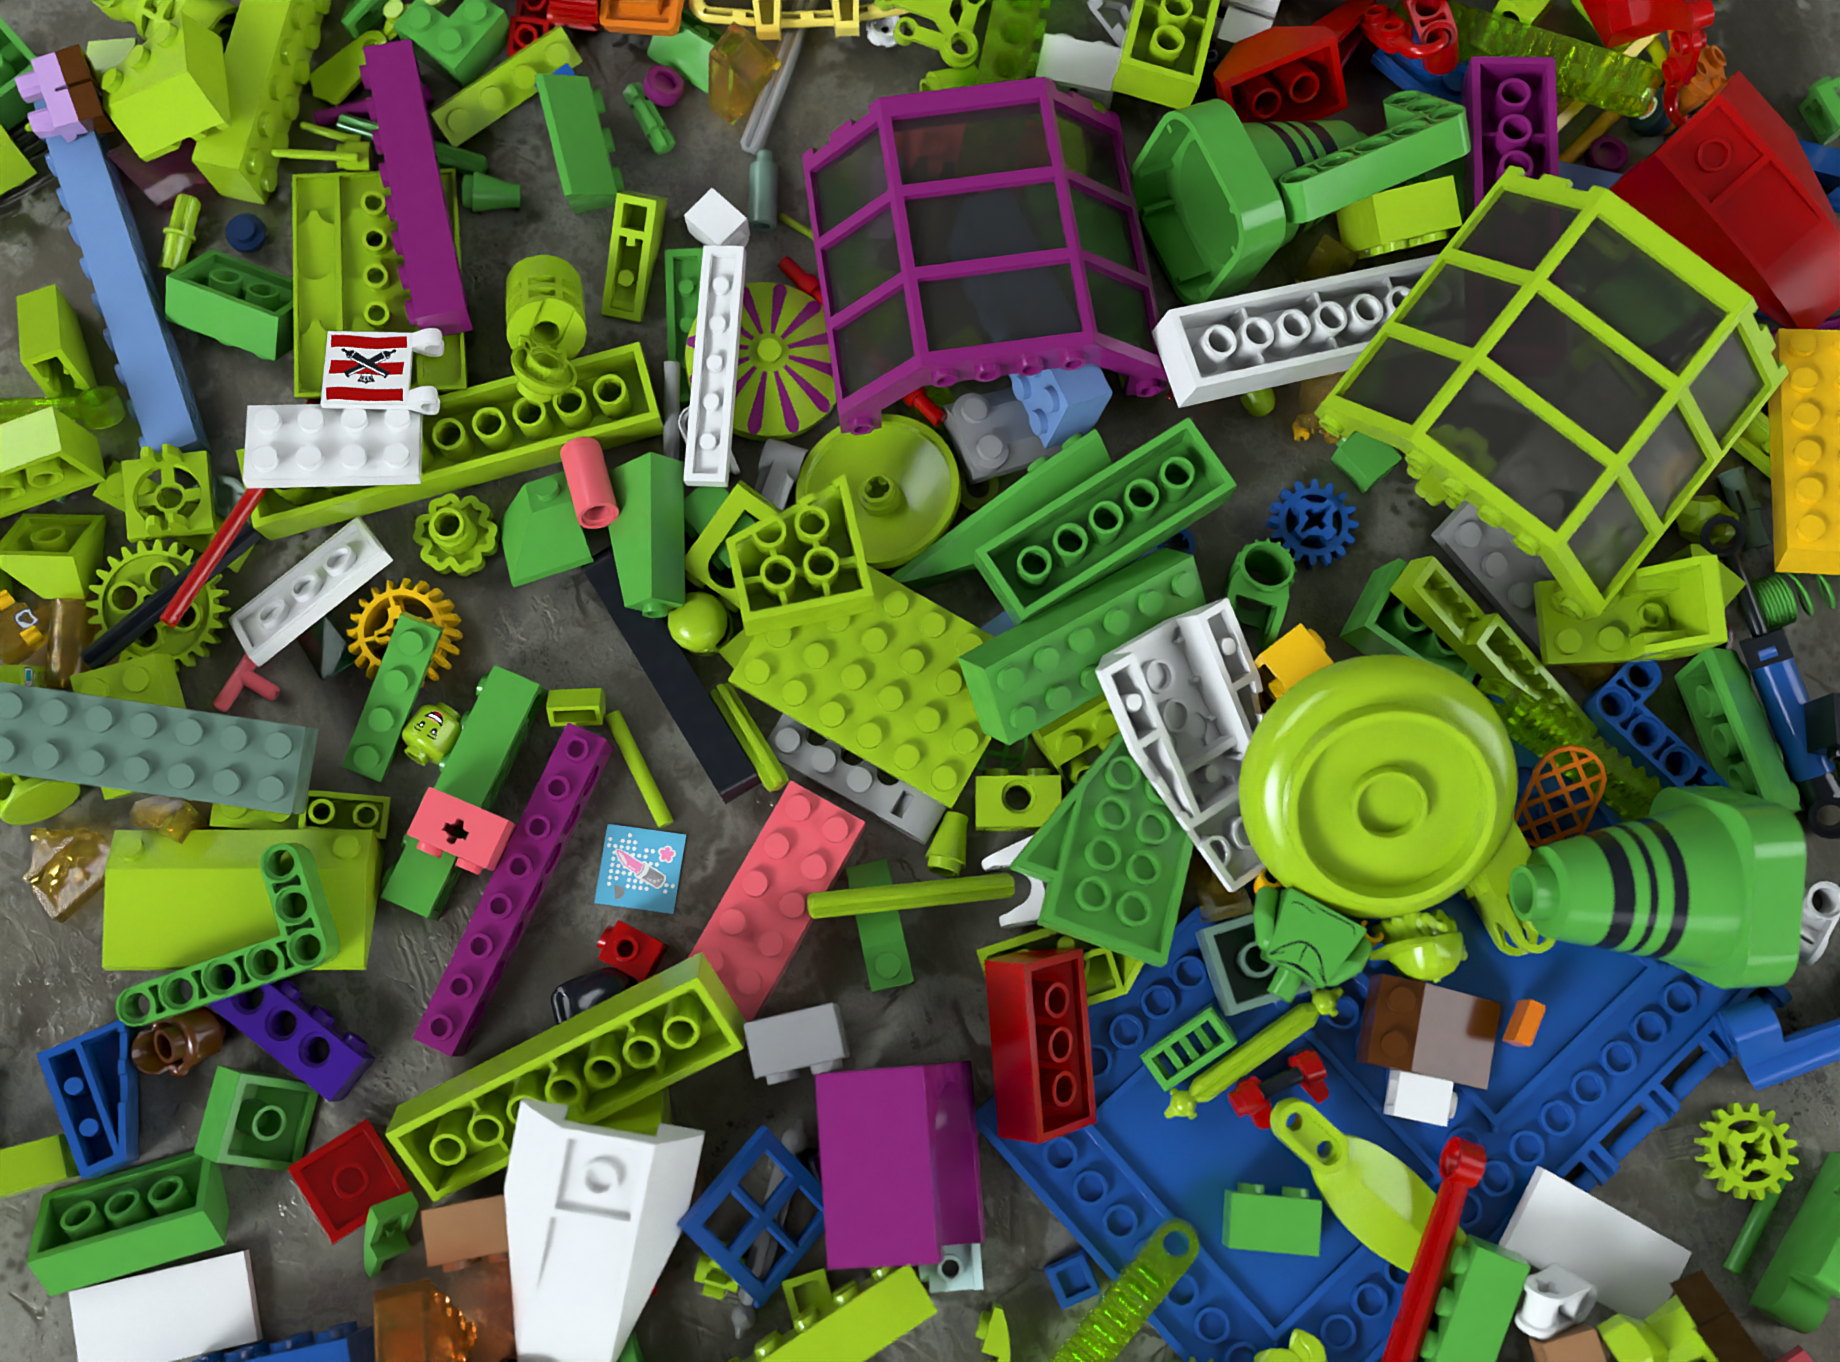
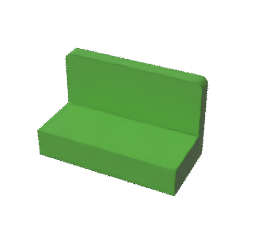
[647,8,744,93]

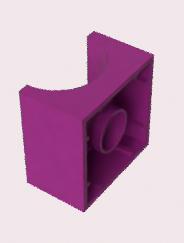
[815,1061,986,1269]

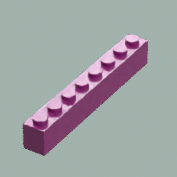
[359,39,473,336]

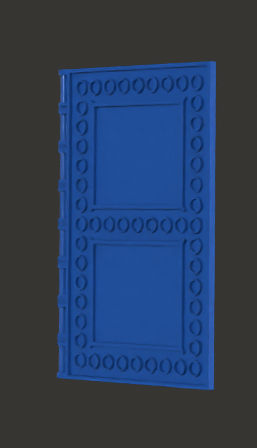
[975,673,1792,1362]

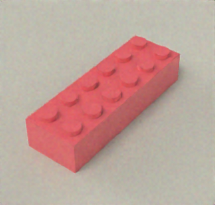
[688,780,867,1052]

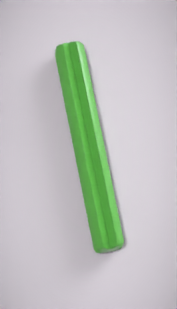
[336,113,488,175]

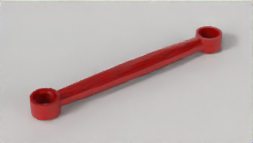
[1381,1136,1486,1362]

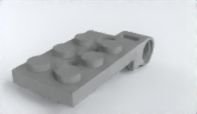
[767,714,947,845]

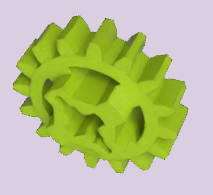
[1694,1102,1799,1200]

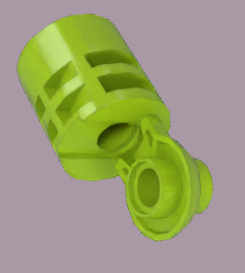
[91,0,239,54]
[505,254,587,403]

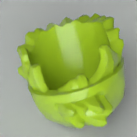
[1369,909,1468,984]

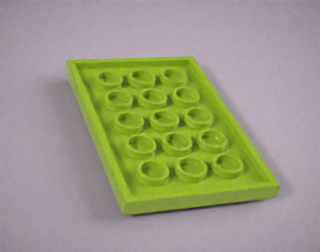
[728,565,995,809]

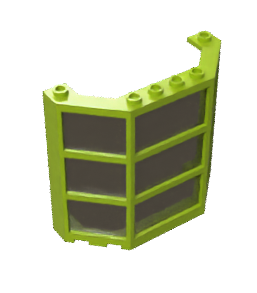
[1313,165,1789,621]

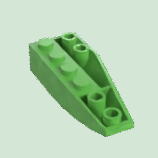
[889,429,1113,590]

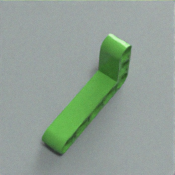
[1279,90,1471,223]
[115,843,340,1027]

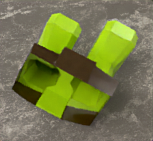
[1596,1270,1768,1362]

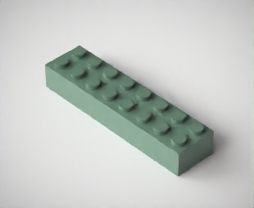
[0,682,319,814]

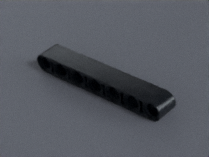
[581,545,762,804]

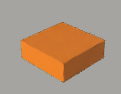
[1502,999,1546,1047]

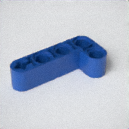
[1582,660,1730,791]

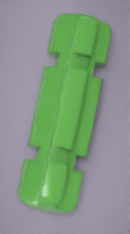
[623,82,676,155]

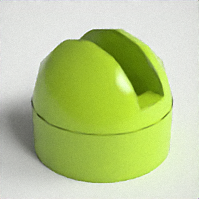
[1240,387,1276,417]

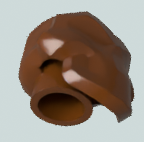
[129,1006,226,1077]

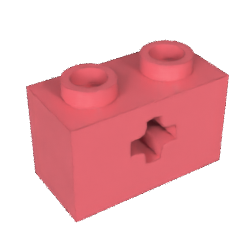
[406,786,517,875]

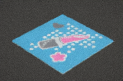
[594,824,686,914]

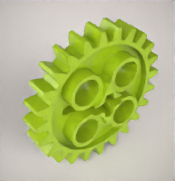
[86,539,231,673]

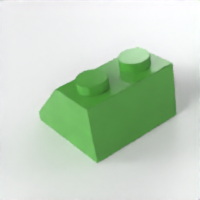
[194,1065,319,1171]

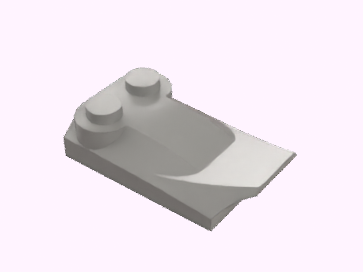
[941,387,1098,485]

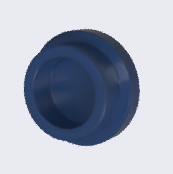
[225,213,267,253]

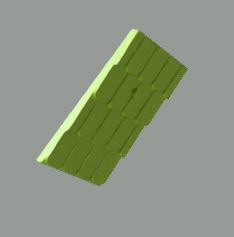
[292,169,467,400]

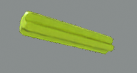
[710,683,789,792]

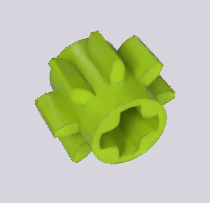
[694,1241,747,1300]

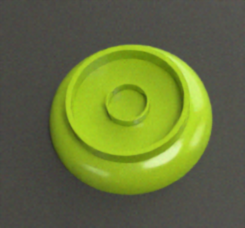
[1239,654,1518,919]

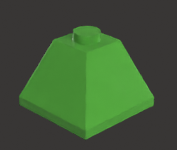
[498,471,594,587]

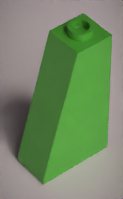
[608,452,685,618]

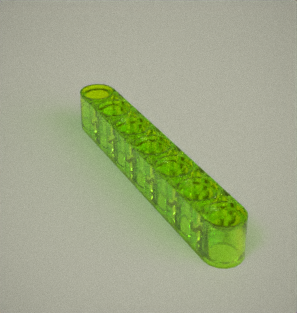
[1393,0,1664,118]

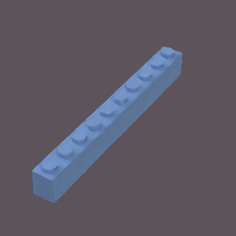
[33,99,213,454]

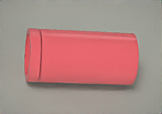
[560,437,619,529]

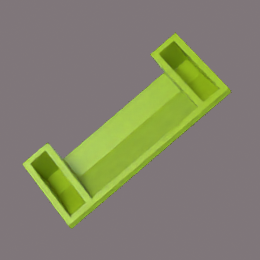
[102,829,385,971]

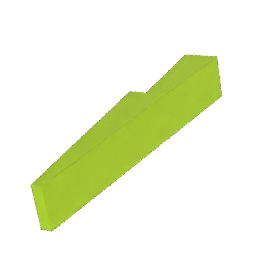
[1390,555,1598,760]

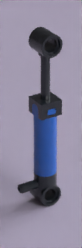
[1700,515,1840,839]

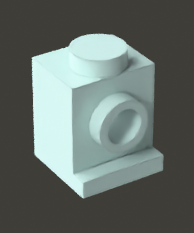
[919,1243,983,1293]

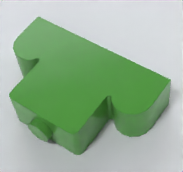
[1748,1152,1840,1334]

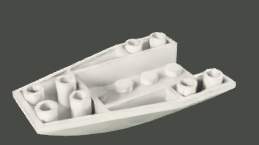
[504,1098,705,1362]

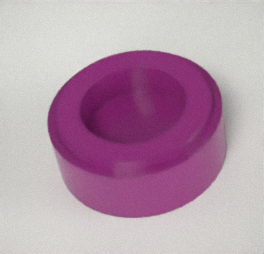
[642,65,684,107]
[1584,135,1629,173]

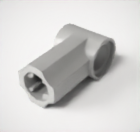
[747,438,809,521]

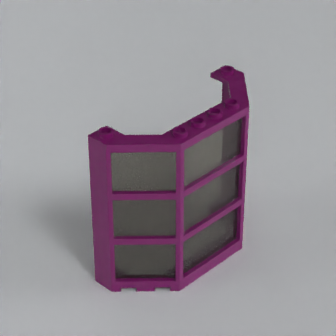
[802,77,1168,435]

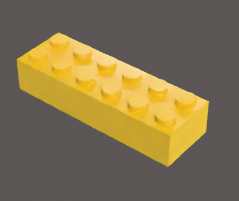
[1768,329,1840,575]

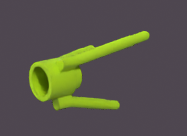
[271,122,373,185]

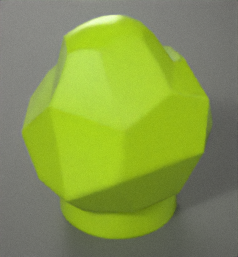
[1675,495,1739,545]

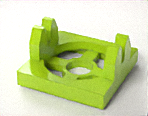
[121,444,217,543]

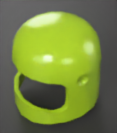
[668,591,736,657]

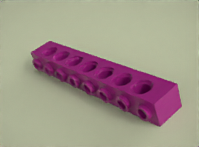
[412,722,614,1057]

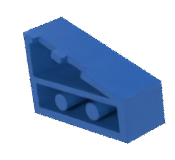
[36,1019,139,1179]

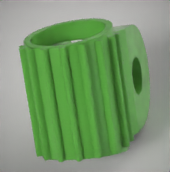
[1221,538,1298,652]

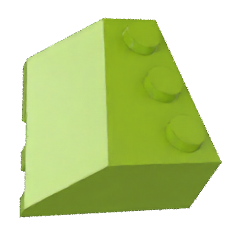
[101,11,231,162]
[726,473,874,637]

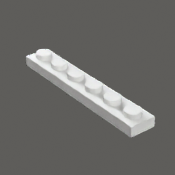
[683,246,747,487]

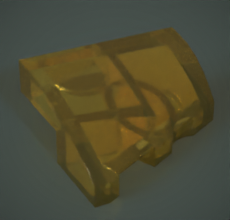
[129,796,216,844]

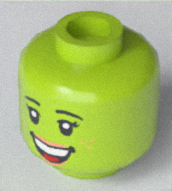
[402,702,462,766]

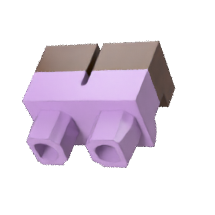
[14,44,116,143]

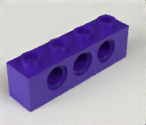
[209,970,376,1102]

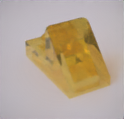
[1187,855,1253,925]

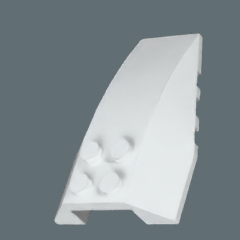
[1096,598,1267,892]

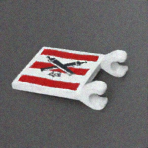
[321,328,445,415]

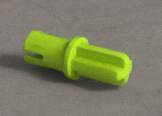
[157,194,201,274]

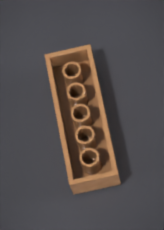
[421,1154,706,1272]

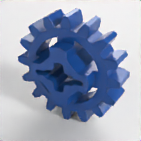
[1266,479,1359,570]

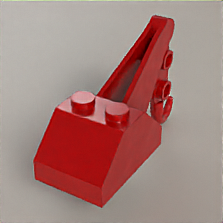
[1212,0,1449,123]
[1579,0,1715,128]

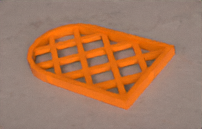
[1513,744,1607,848]

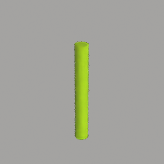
[604,710,674,829]

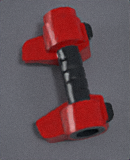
[1227,1047,1329,1129]

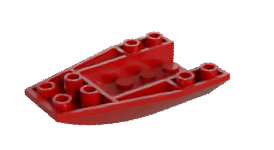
[1608,70,1840,329]

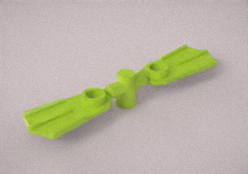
[309,0,446,106]

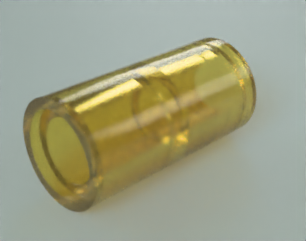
[44,598,95,688]

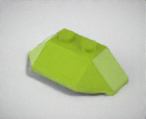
[976,927,1144,1006]

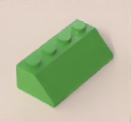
[1674,647,1801,814]
[26,1150,230,1296]

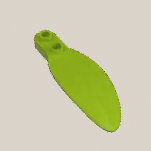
[1270,1097,1467,1287]

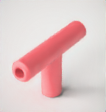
[212,653,280,713]

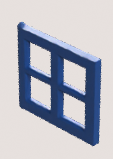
[677,1125,825,1308]

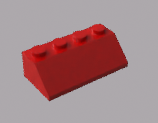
[984,947,1097,1144]

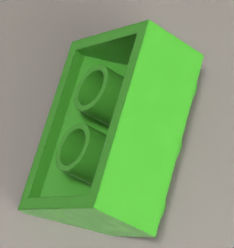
[535,73,625,215]
[165,249,294,361]

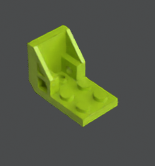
[1533,555,1728,667]

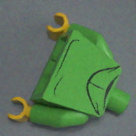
[1253,868,1384,1003]

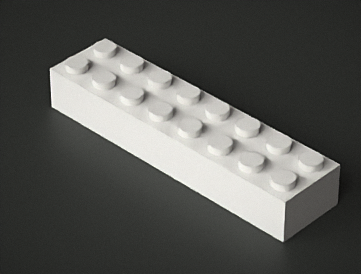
[1152,254,1467,408]

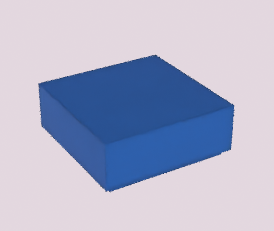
[1043,1249,1102,1311]

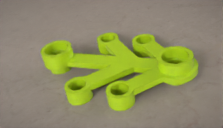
[874,0,985,69]

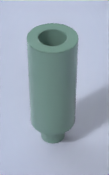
[748,150,779,232]

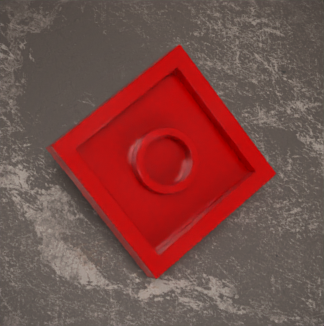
[287,1118,413,1245]

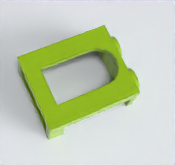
[685,480,783,613]

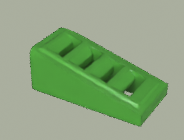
[1140,1003,1238,1092]

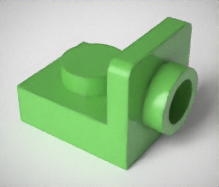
[1797,76,1840,145]

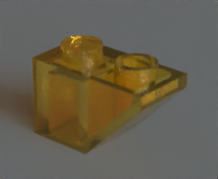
[708,21,782,126]

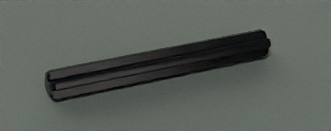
[80,521,261,670]

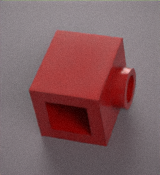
[597,920,669,982]

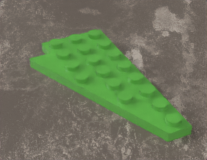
[1010,731,1194,968]

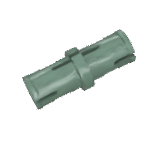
[1717,466,1771,553]

